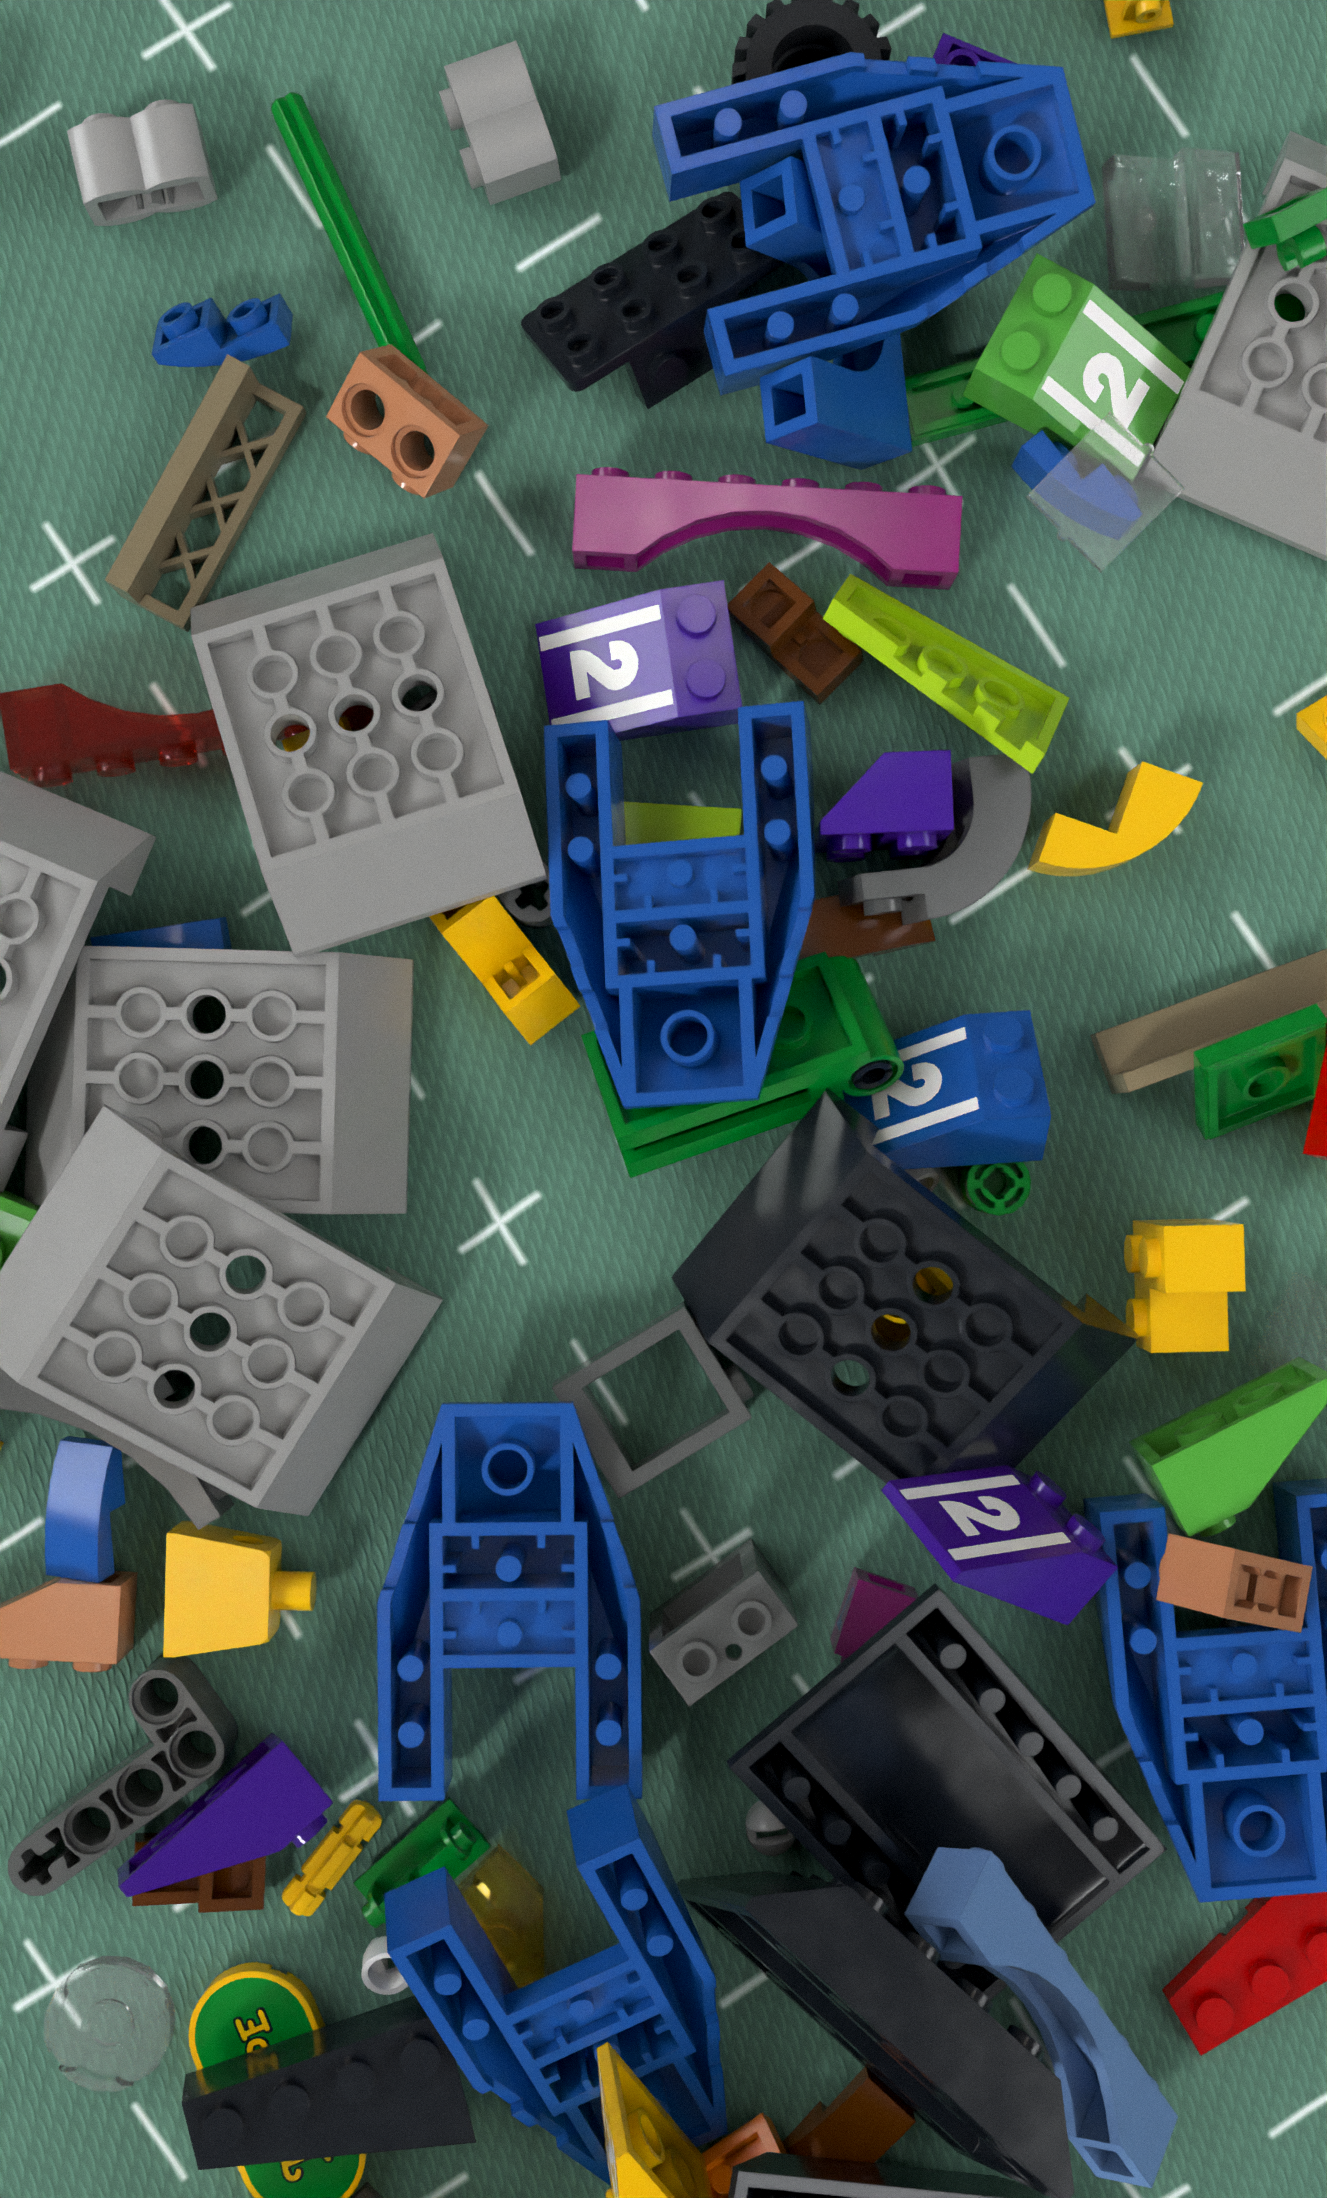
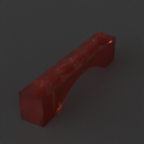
[0,683,374,787]

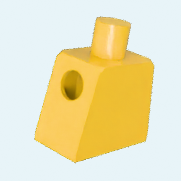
[163,1521,317,1658]

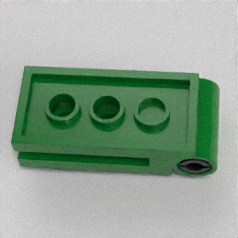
[581,951,904,1178]

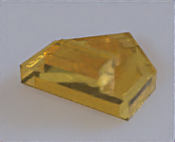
[458,1844,545,1988]

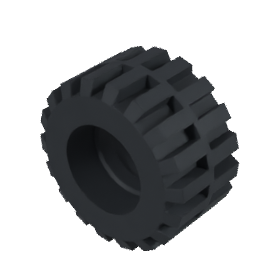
[731,0,892,85]

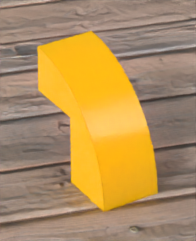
[1027,761,1203,876]
[429,896,580,1046]

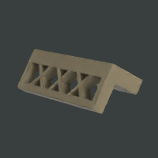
[105,354,306,632]
[1090,948,1327,1094]

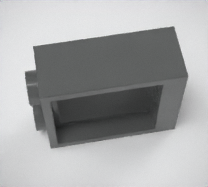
[552,1301,755,1499]
[649,1539,799,1707]

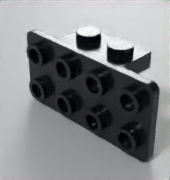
[521,192,786,409]

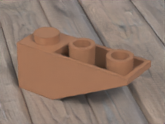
[0,1571,138,1672]

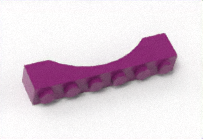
[572,467,963,590]

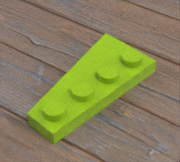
[823,574,1069,774]

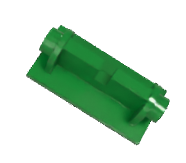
[353,1797,491,1928]

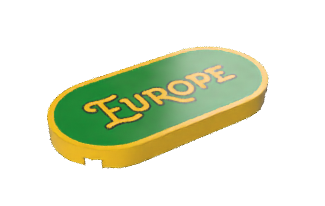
[188,1962,367,2198]

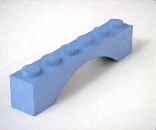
[905,1847,1178,2188]

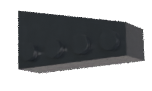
[182,1995,476,2170]

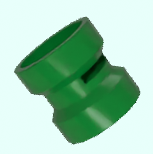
[957,1162,1031,1216]

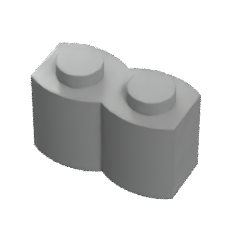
[438,40,561,205]
[67,99,218,226]

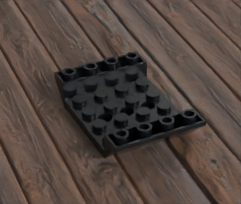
[672,1088,1138,1484]

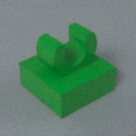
[1243,187,1327,271]

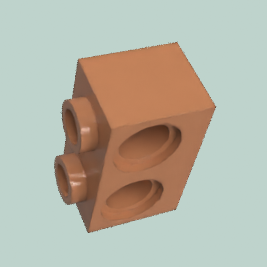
[326,344,489,499]
[1156,1533,1313,1633]

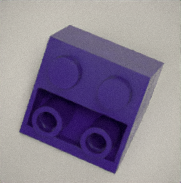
[815,750,954,863]

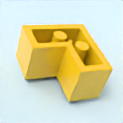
[1124,1219,1246,1353]

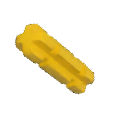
[282,1799,383,1917]

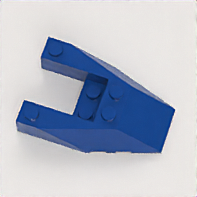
[652,52,1096,396]
[544,701,816,1109]
[377,1401,643,1801]
[1083,1478,1327,1903]
[384,1783,728,2186]

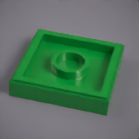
[1193,1003,1327,1140]

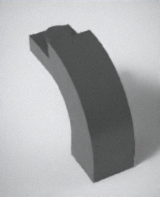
[837,754,1032,925]

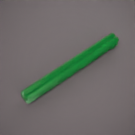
[271,92,428,374]

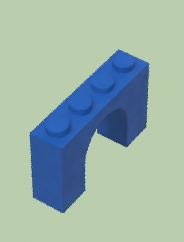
[740,156,912,470]

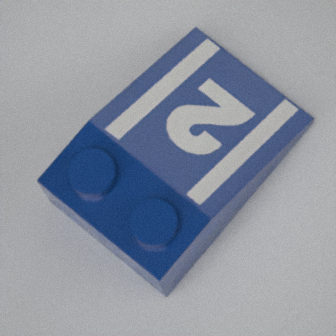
[843,1010,1051,1170]

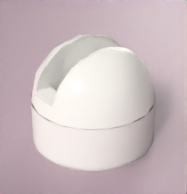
[361,1936,408,1995]

